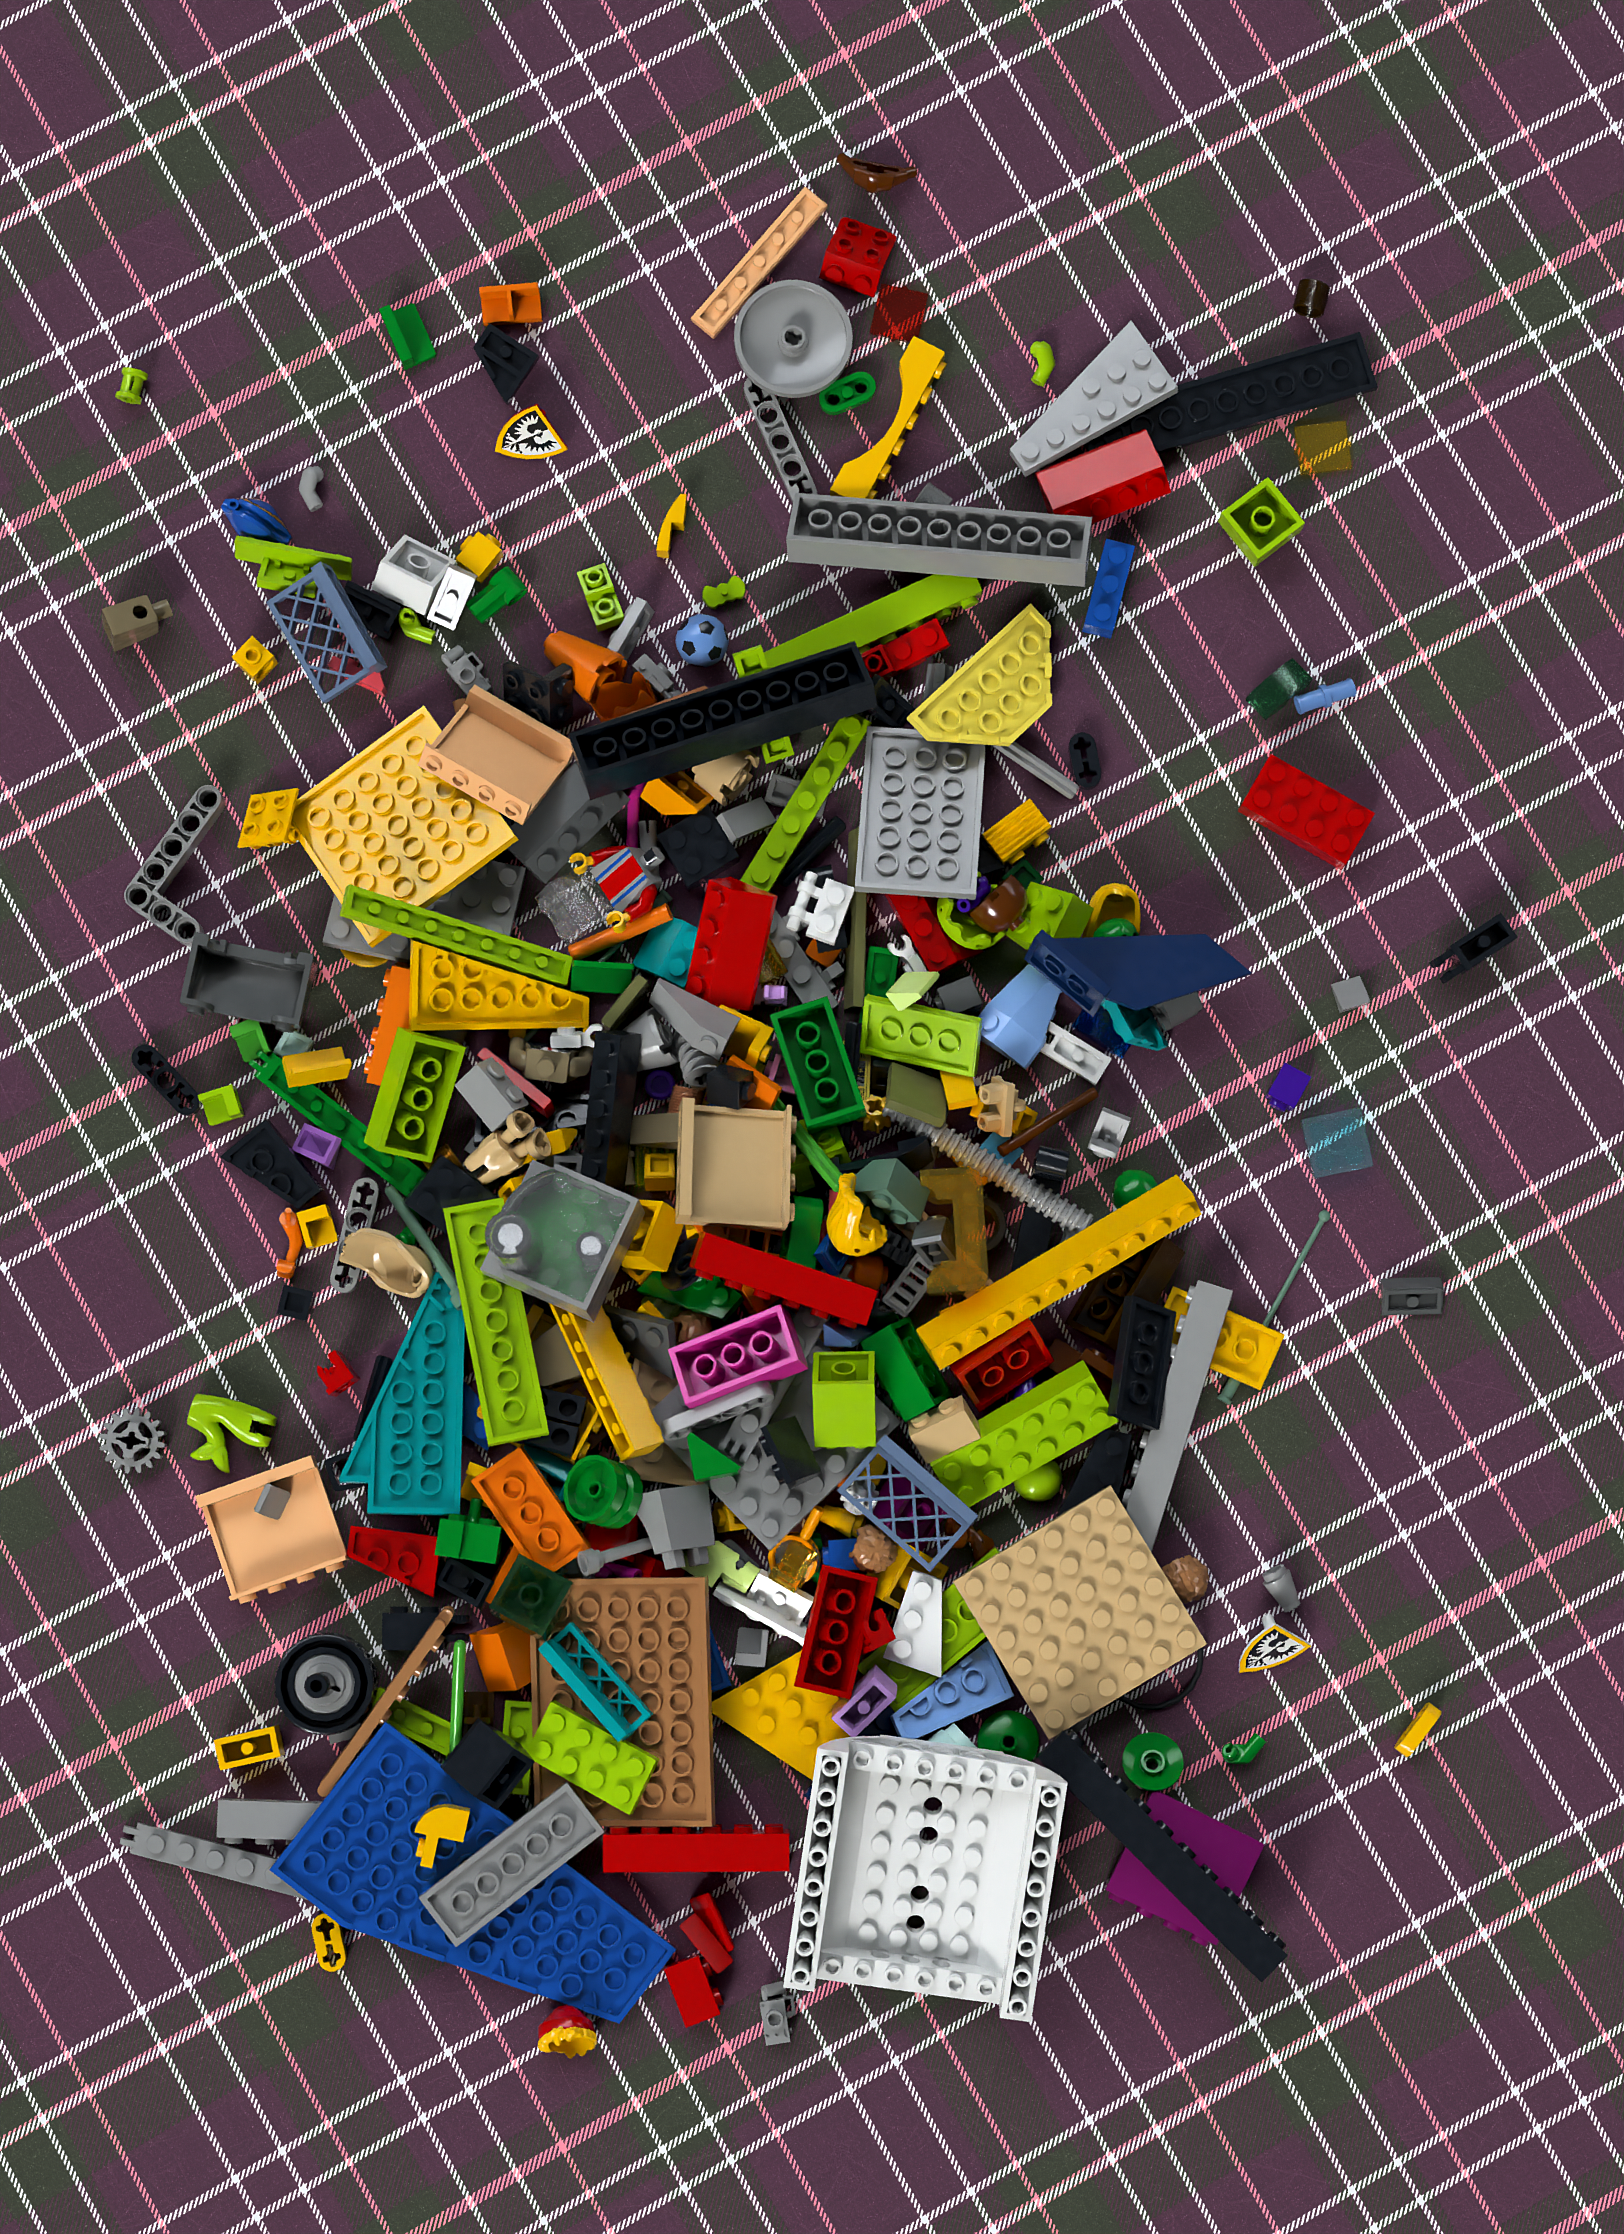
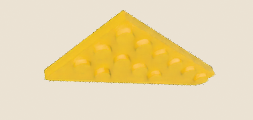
[712,1650,849,1781]

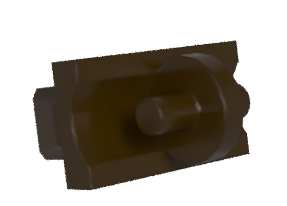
[462,1691,495,1738]

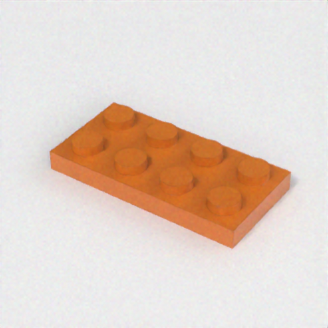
[470,1445,591,1582]

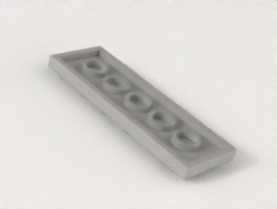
[419,1782,605,1947]

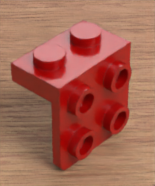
[819,217,896,298]

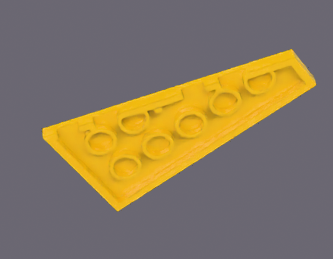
[409,939,590,1031]

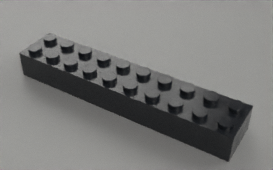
[568,641,877,800]
[1036,1730,1288,1982]

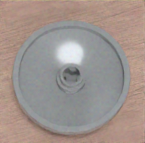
[734,280,853,398]

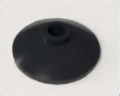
[661,1238,699,1291]

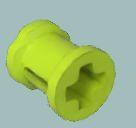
[115,367,148,404]

